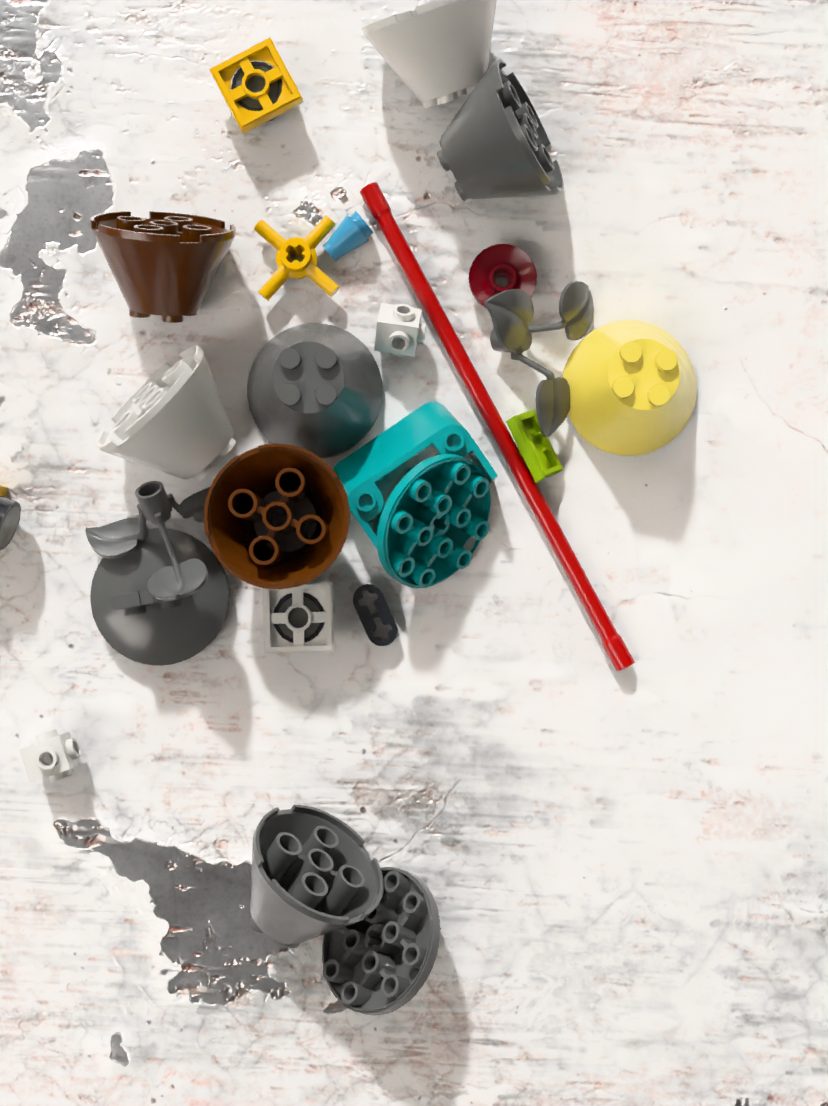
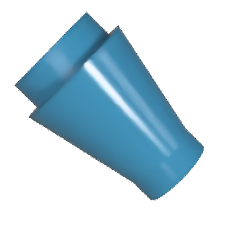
[322,211,374,261]

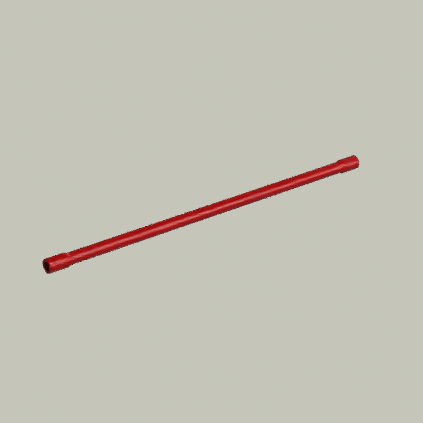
[359,182,635,671]

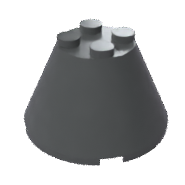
[437,59,564,201]
[247,323,383,458]
[250,805,384,948]

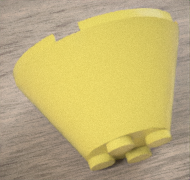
[562,320,697,456]

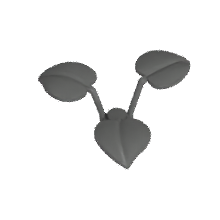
[484,281,594,438]
[85,481,210,601]

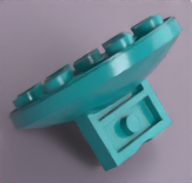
[374,454,491,588]

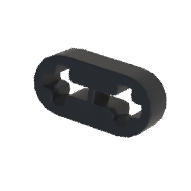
[353,584,398,646]

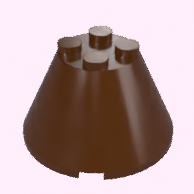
[90,211,236,323]
[204,443,350,589]

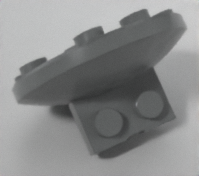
[90,528,229,666]
[322,867,441,1016]

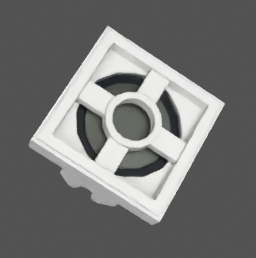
[262,582,335,654]

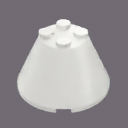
[362,0,497,108]
[96,345,236,481]

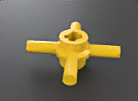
[254,215,340,301]

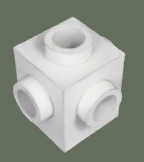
[374,303,427,357]
[19,729,81,783]

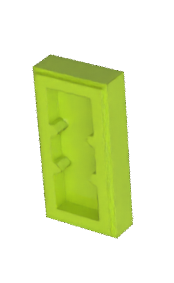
[506,409,563,483]

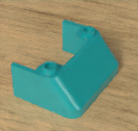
[333,402,498,549]

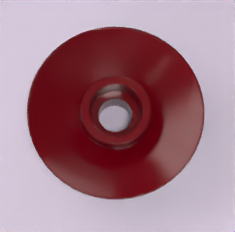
[469,244,537,309]

